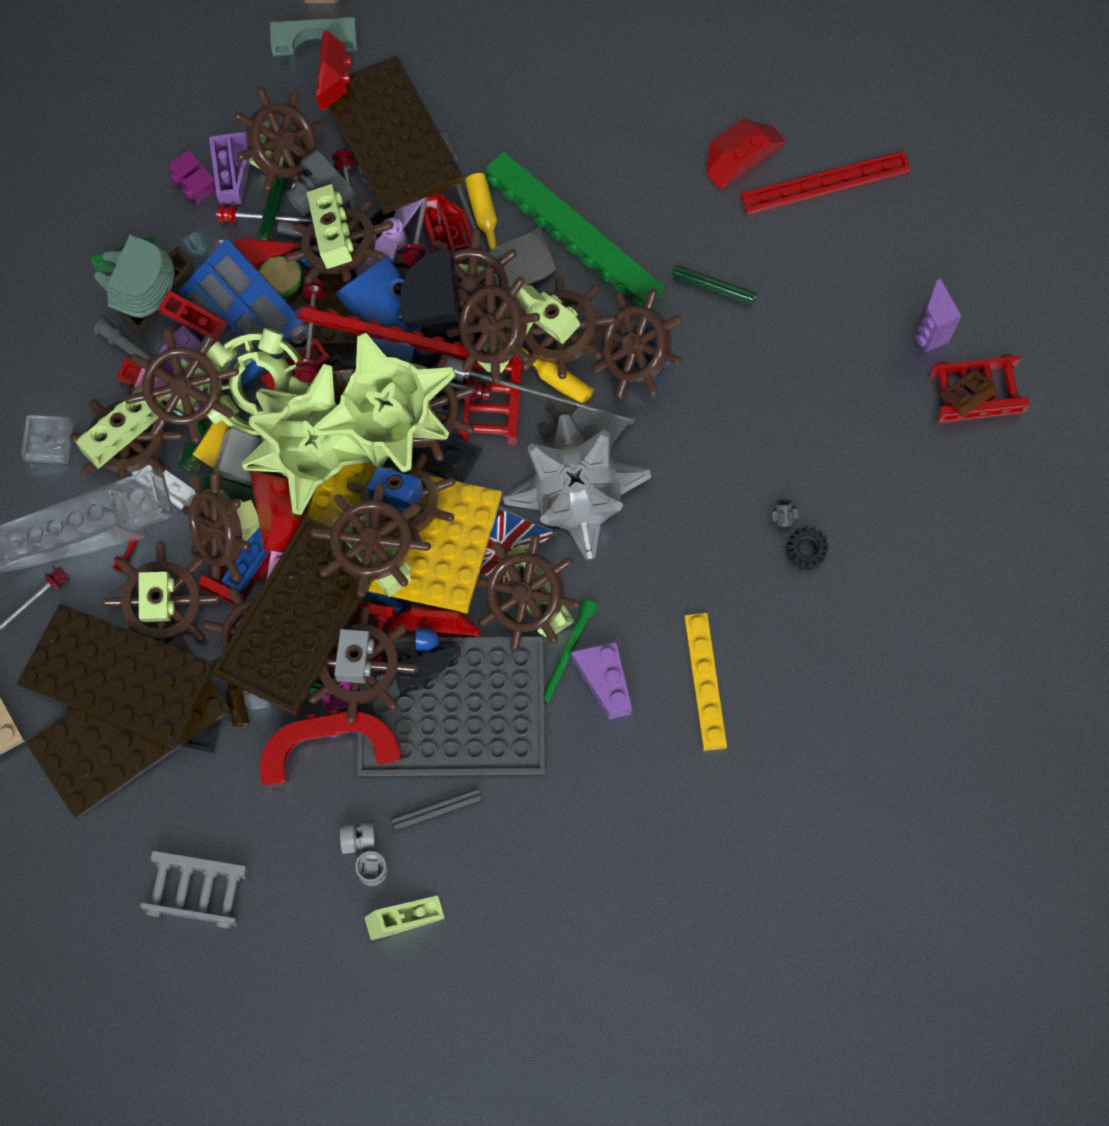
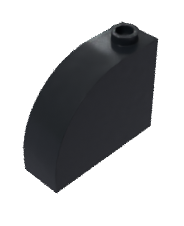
[399,249,461,329]

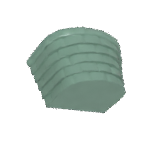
[94,235,175,318]

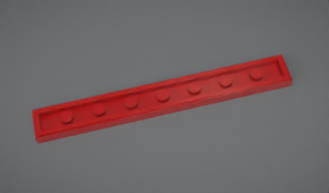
[740,151,911,215]

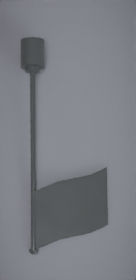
[440,131,556,287]
[441,354,635,450]

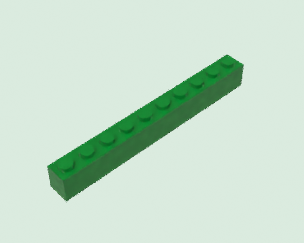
[486,151,664,306]

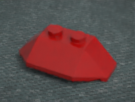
[316,31,352,110]
[706,118,786,190]
[420,193,472,264]
[249,470,305,552]
[388,603,481,638]

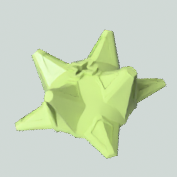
[314,333,455,472]
[242,364,371,515]

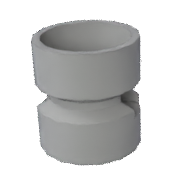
[340,820,376,854]
[355,851,388,887]

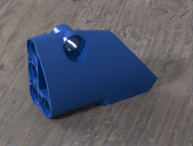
[335,256,421,363]

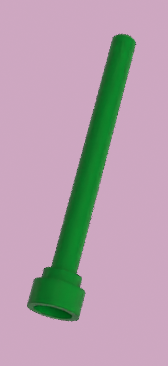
[544,599,599,703]

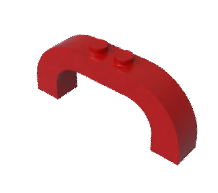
[260,709,404,786]

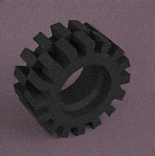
[786,526,829,570]

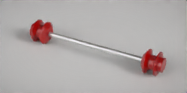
[216,202,313,225]

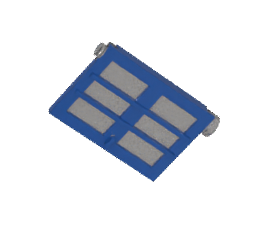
[176,238,309,388]

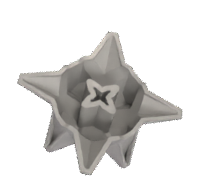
[503,414,651,560]

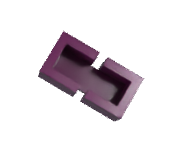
[168,150,216,204]

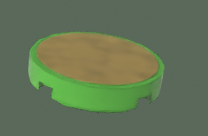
[259,256,302,296]

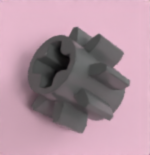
[770,499,799,527]

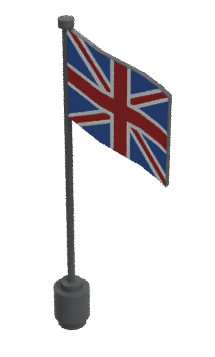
[387,457,560,583]

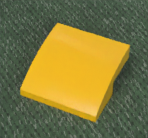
[192,421,232,469]

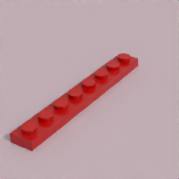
[295,305,469,360]

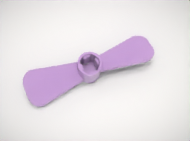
[355,198,425,276]

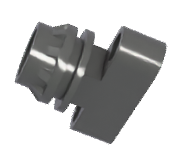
[286,149,356,216]

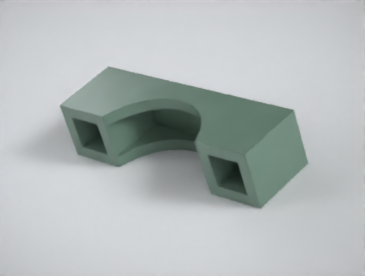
[270,16,357,56]

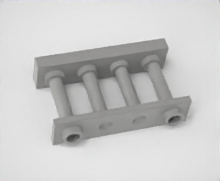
[140,851,249,929]

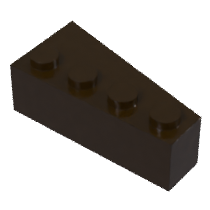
[115,246,195,339]

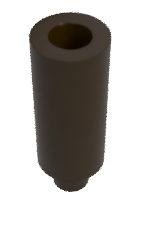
[226,682,249,728]

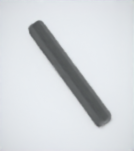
[391,788,481,830]

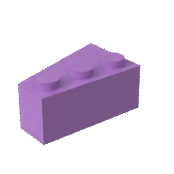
[209,132,250,207]
[571,642,632,719]

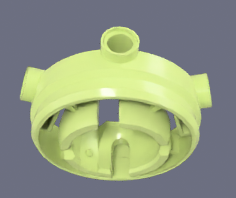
[206,328,312,442]

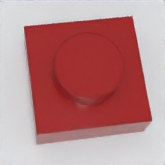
[116,358,142,386]

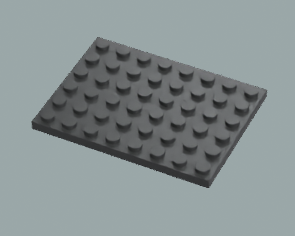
[357,637,545,776]

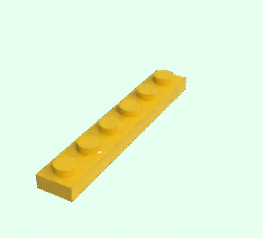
[684,613,727,751]

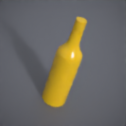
[465,173,498,251]
[522,348,594,404]

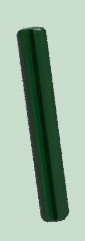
[257,178,287,241]
[673,265,756,305]

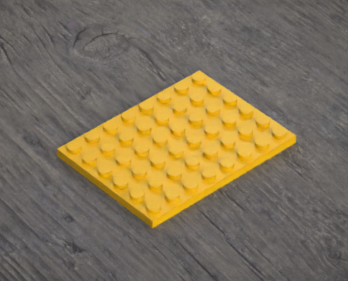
[307,462,502,614]

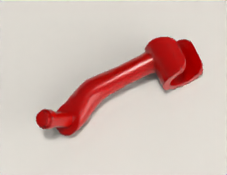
[113,523,138,572]

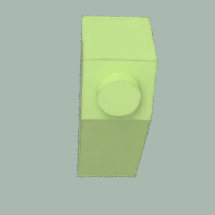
[364,895,445,940]

